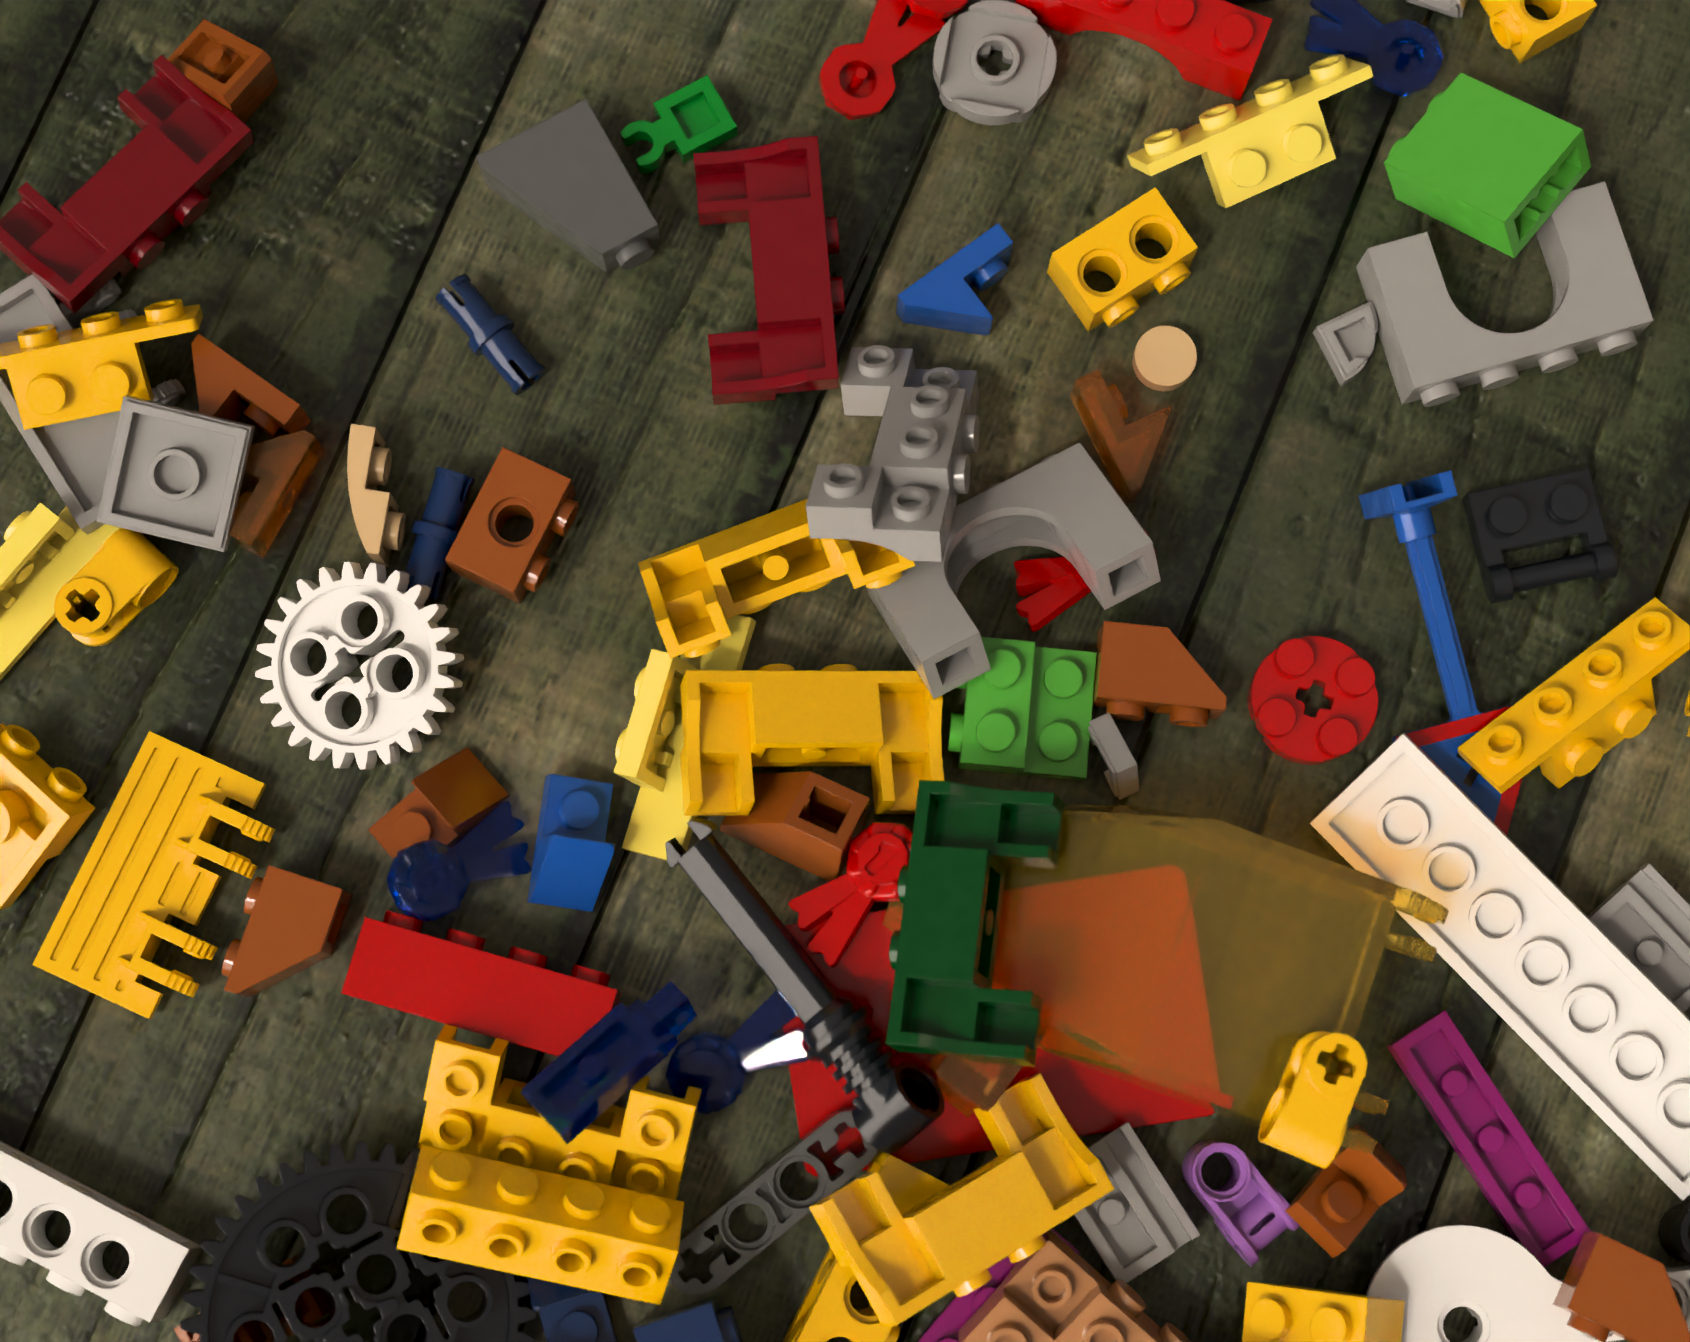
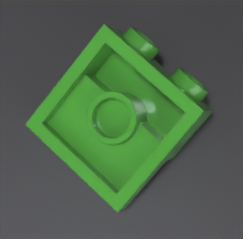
[948,637,1097,781]

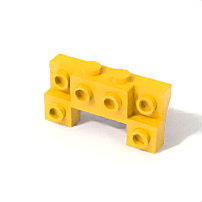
[638,499,915,659]
[680,664,944,816]
[418,1024,702,1200]
[809,1073,1114,1327]

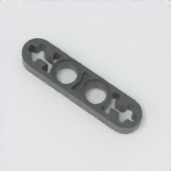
[670,1107,878,1296]

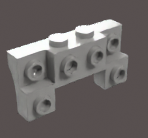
[806,345,980,562]

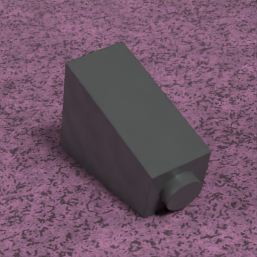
[476,99,661,273]

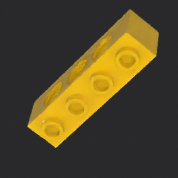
[782,1150,950,1342]

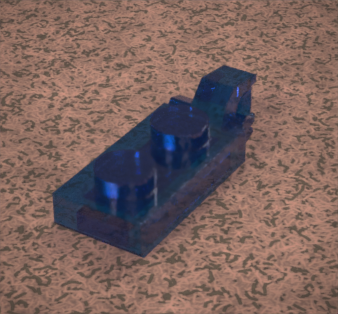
[520,981,697,1144]

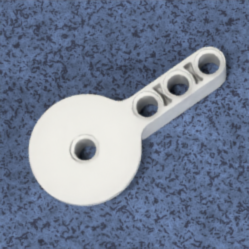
[1366,1225,1690,1342]

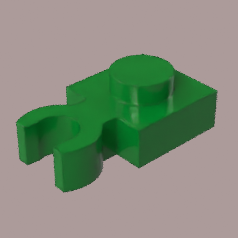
[620,75,738,174]

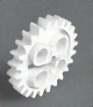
[255,562,464,770]

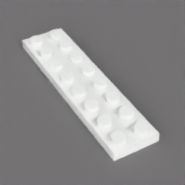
[1310,733,1690,1201]

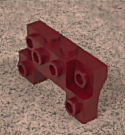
[0,55,254,314]
[693,136,845,405]

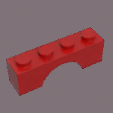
[1015,0,1273,101]

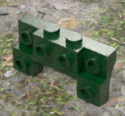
[886,780,1065,1067]

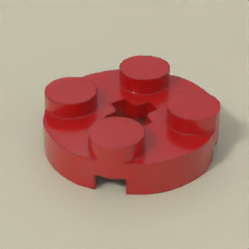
[1247,636,1378,765]

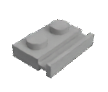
[1588,863,1690,1012]
[1073,1122,1200,1283]

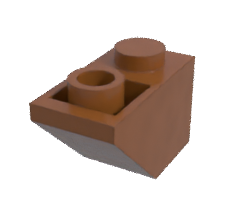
[1092,621,1227,727]
[720,771,870,881]
[221,865,353,997]
[1553,1231,1690,1342]

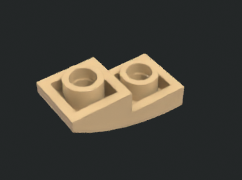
[347,424,406,567]

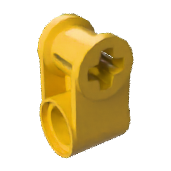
[54,528,179,647]
[1258,1031,1367,1168]

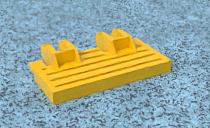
[32,731,276,1020]

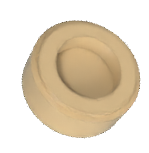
[1132,325,1197,392]

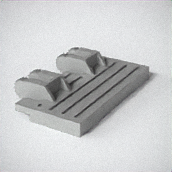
[0,275,199,535]

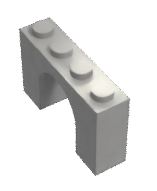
[1356,181,1654,407]
[865,442,1161,699]

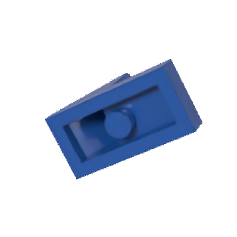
[896,223,1013,335]
[527,774,615,912]

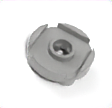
[933,0,1057,125]

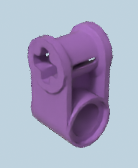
[1182,1140,1300,1267]

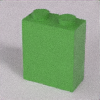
[1384,72,1591,258]

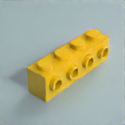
[396,1145,684,1305]

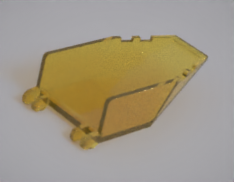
[882,804,1449,1154]

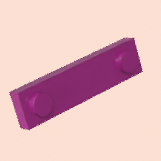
[1386,1010,1591,1267]

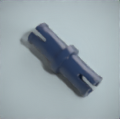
[435,274,546,395]
[405,467,475,600]

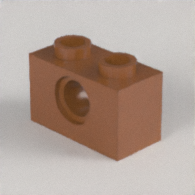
[445,447,580,604]

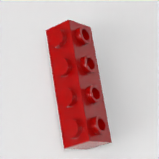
[341,910,622,1069]

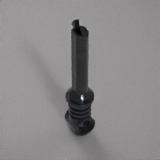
[665,817,945,1153]

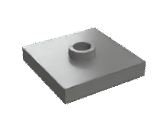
[96,395,255,552]

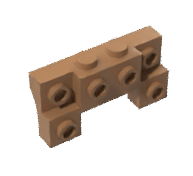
[959,1230,1191,1342]

